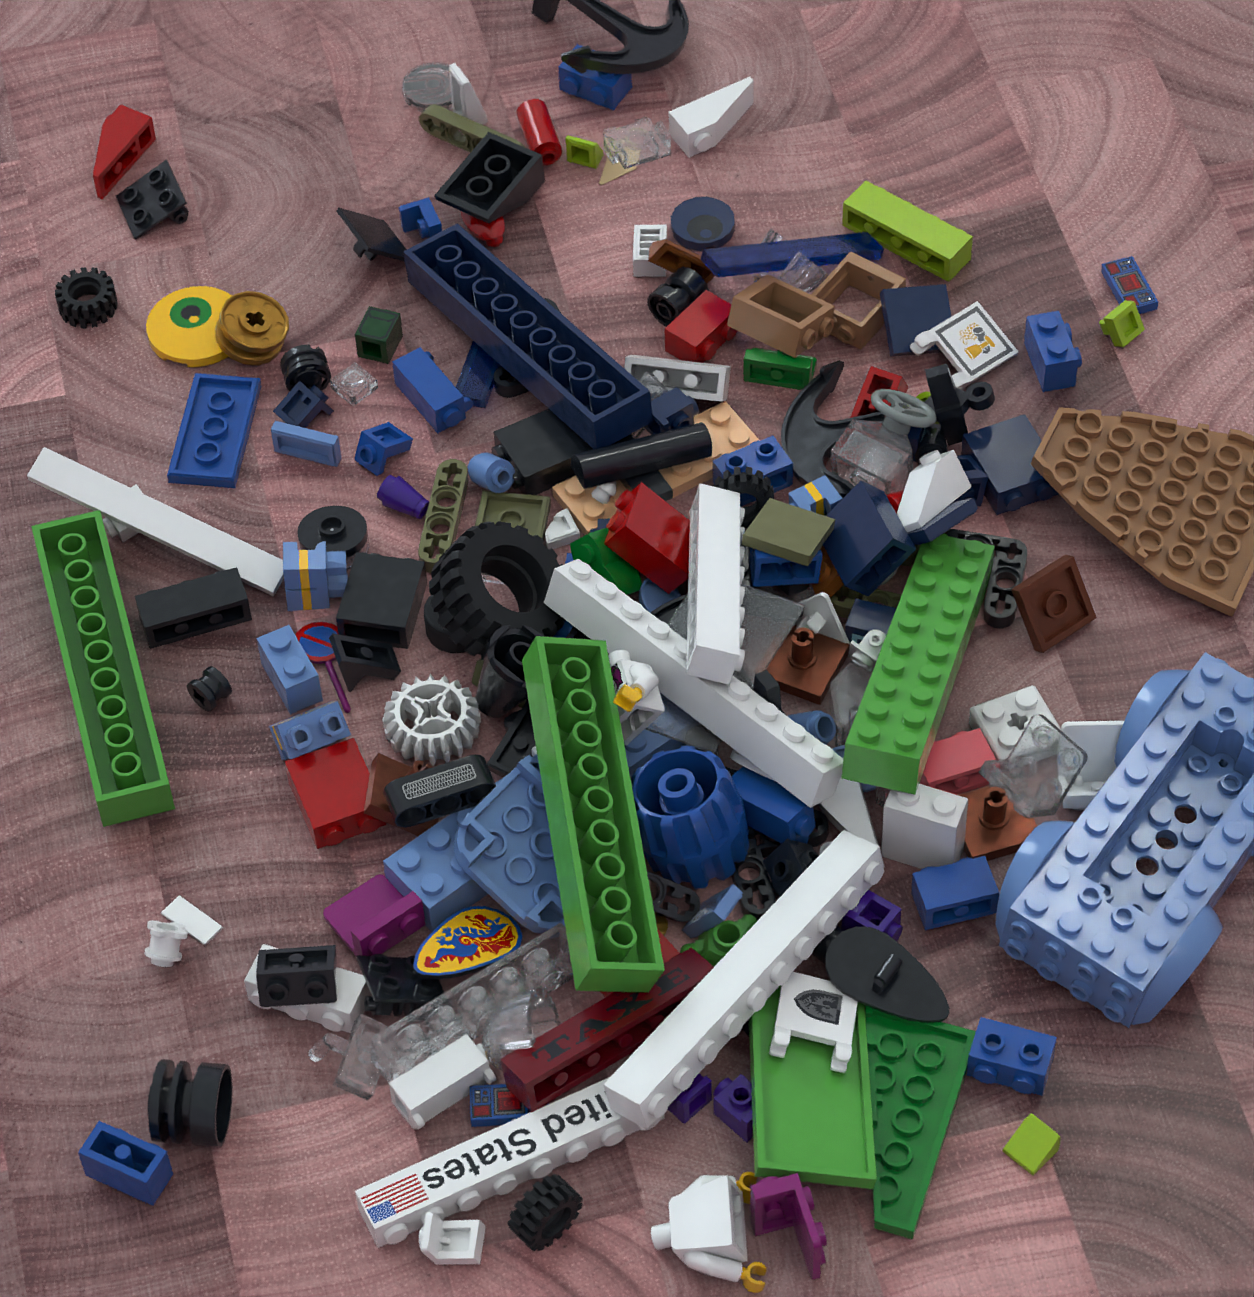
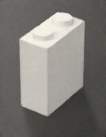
[881,784,968,869]

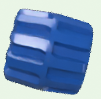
[631,745,750,890]

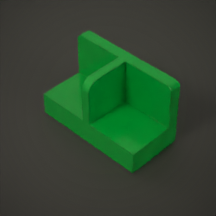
[743,348,817,390]

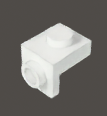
[418,1213,486,1265]

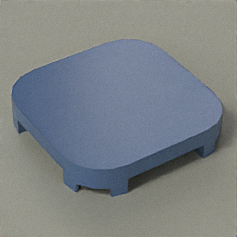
[453,755,566,935]

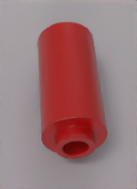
[516,99,563,166]

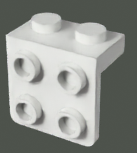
[1058,721,1124,810]

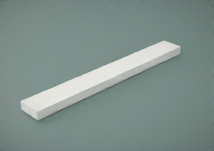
[27,447,284,597]

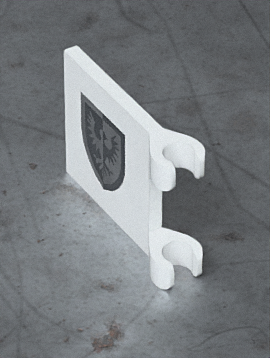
[769,972,858,1073]

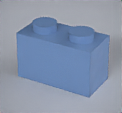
[256,625,323,714]

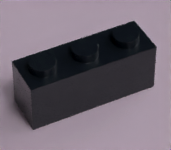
[135,567,252,649]

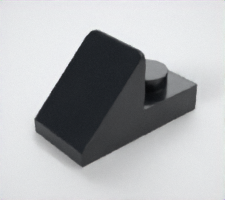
[329,633,401,692]

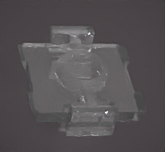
[603,117,671,169]

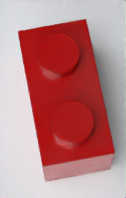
[664,290,737,363]

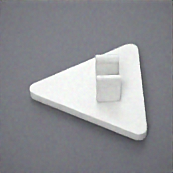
[788,592,850,644]

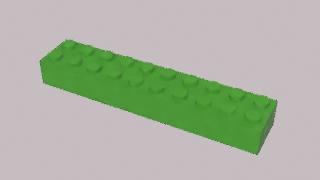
[31,510,175,827]
[841,534,995,795]
[522,636,665,992]

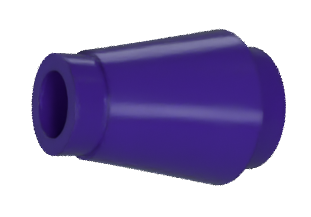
[377,475,429,520]

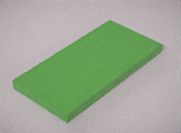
[749,986,877,1189]

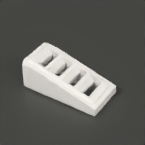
[449,63,488,125]
[633,225,667,277]

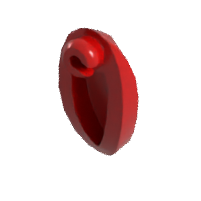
[461,211,505,247]

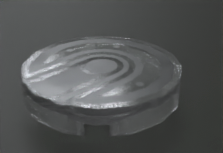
[402,62,453,112]

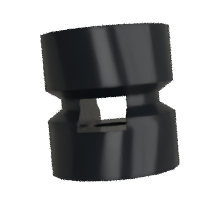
[647,267,709,327]

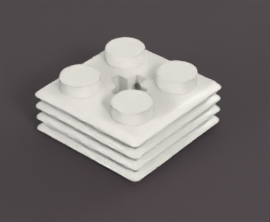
[969,685,1061,775]

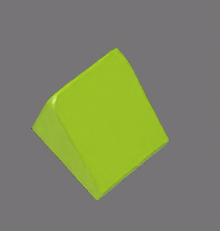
[565,135,604,169]
[1003,1113,1061,1175]

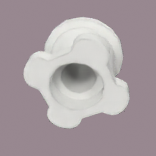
[144,920,188,967]

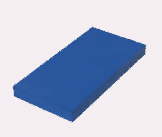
[167,373,262,488]

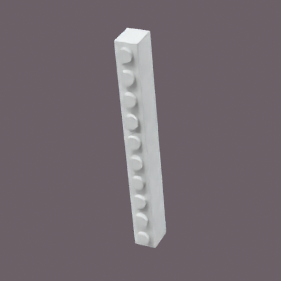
[544,559,843,808]
[603,830,885,1129]

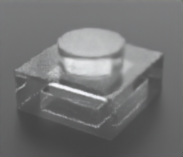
[330,362,378,406]

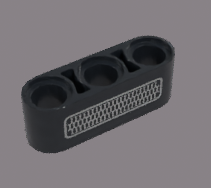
[383,755,496,828]

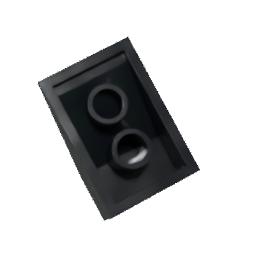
[434,132,545,223]

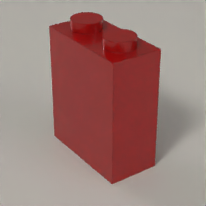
[604,482,690,594]
[285,738,387,849]

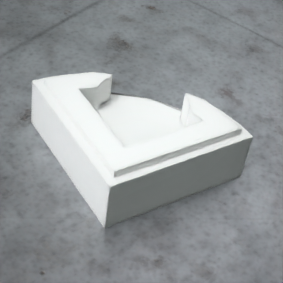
[545,508,580,549]

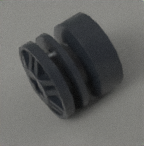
[148,1059,233,1147]

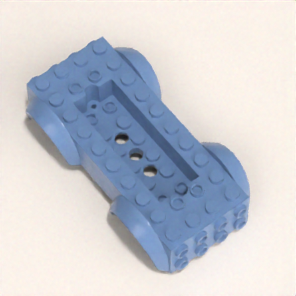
[995,652,1254,1028]

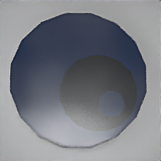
[671,197,735,251]

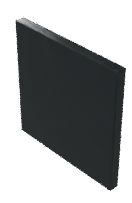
[336,208,407,262]

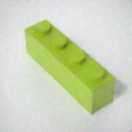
[842,181,973,282]

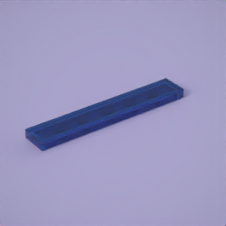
[700,232,884,278]

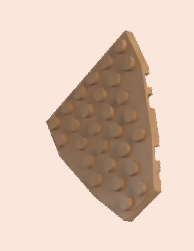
[1031,407,1254,617]

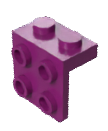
[323,874,426,957]
[750,1173,827,1280]

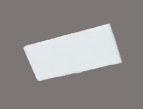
[161,895,223,946]

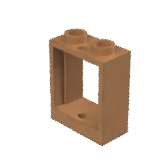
[811,251,906,350]
[727,274,835,358]

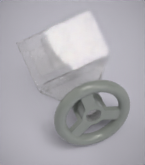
[830,389,936,494]

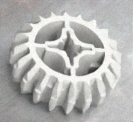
[383,674,481,766]

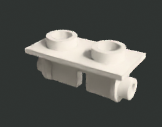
[848,630,886,676]

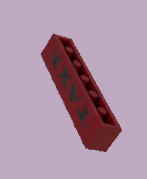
[500,947,714,1112]

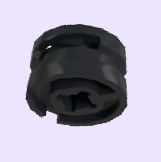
[280,344,331,392]

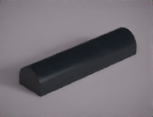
[571,422,712,489]

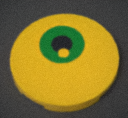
[146,286,232,367]

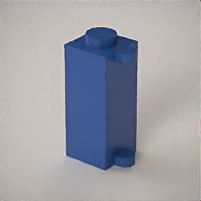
[392,347,473,433]
[731,766,816,844]

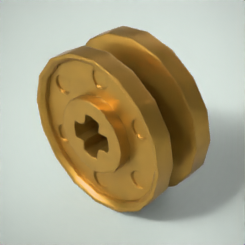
[215,291,289,366]

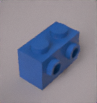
[558,44,632,111]
[1024,310,1082,392]
[712,435,793,507]
[911,856,999,930]
[967,1017,1057,1096]
[78,1121,173,1206]

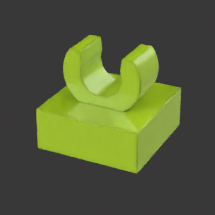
[1099,300,1145,347]

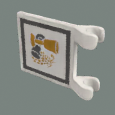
[910,301,1019,390]

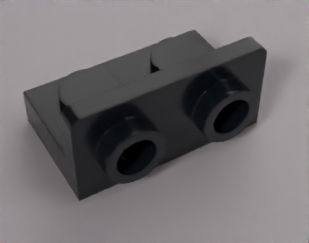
[256,945,337,1007]

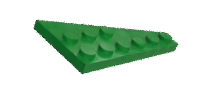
[865,1005,976,1239]

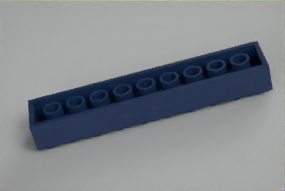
[403,223,653,449]

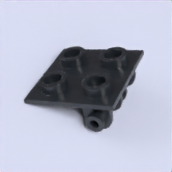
[116,160,189,240]
[356,954,449,1018]

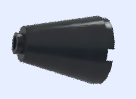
[475,624,545,718]

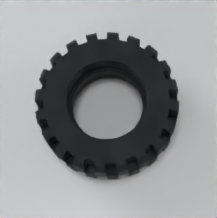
[429,521,566,660]

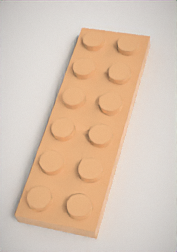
[552,401,759,535]

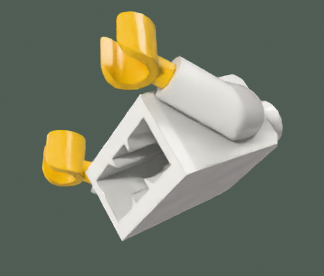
[608,650,665,745]
[651,1171,767,1293]

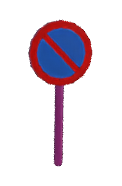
[296,622,351,713]

